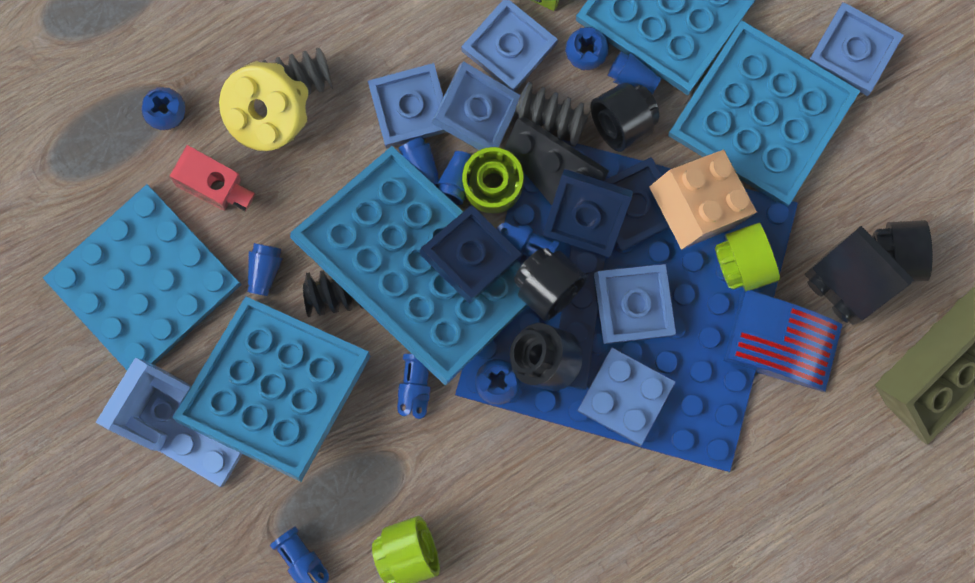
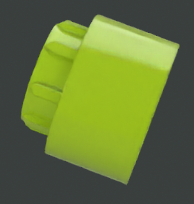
[462,147,523,214]
[714,222,780,291]
[372,516,440,583]

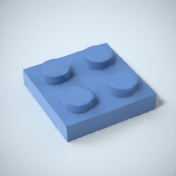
[461,0,558,91]
[809,2,904,96]
[431,61,521,150]
[368,63,447,149]
[594,264,676,344]
[577,348,675,446]

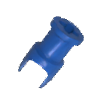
[497,223,560,257]
[397,354,431,419]
[270,526,329,583]

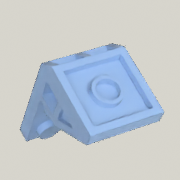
[96,358,242,487]

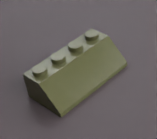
[875,287,975,445]

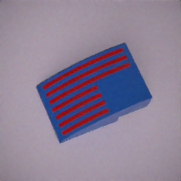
[723,290,843,392]

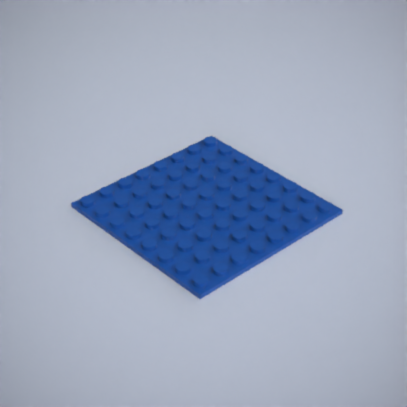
[455,140,798,472]

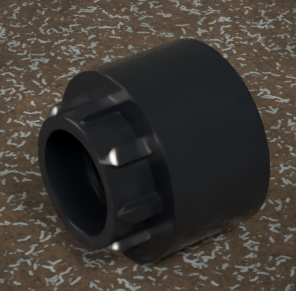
[590,82,660,152]
[872,220,933,282]
[514,248,588,321]
[509,323,582,391]

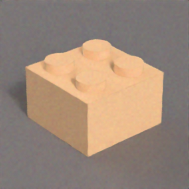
[649,150,757,250]

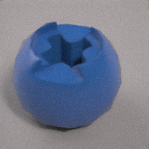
[565,27,609,70]
[141,87,185,130]
[475,359,520,405]

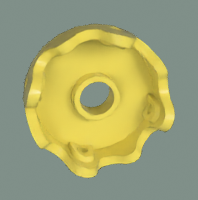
[219,61,308,151]

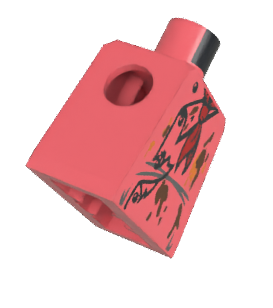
[170,145,255,212]

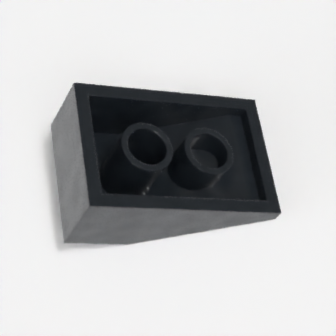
[804,226,915,325]

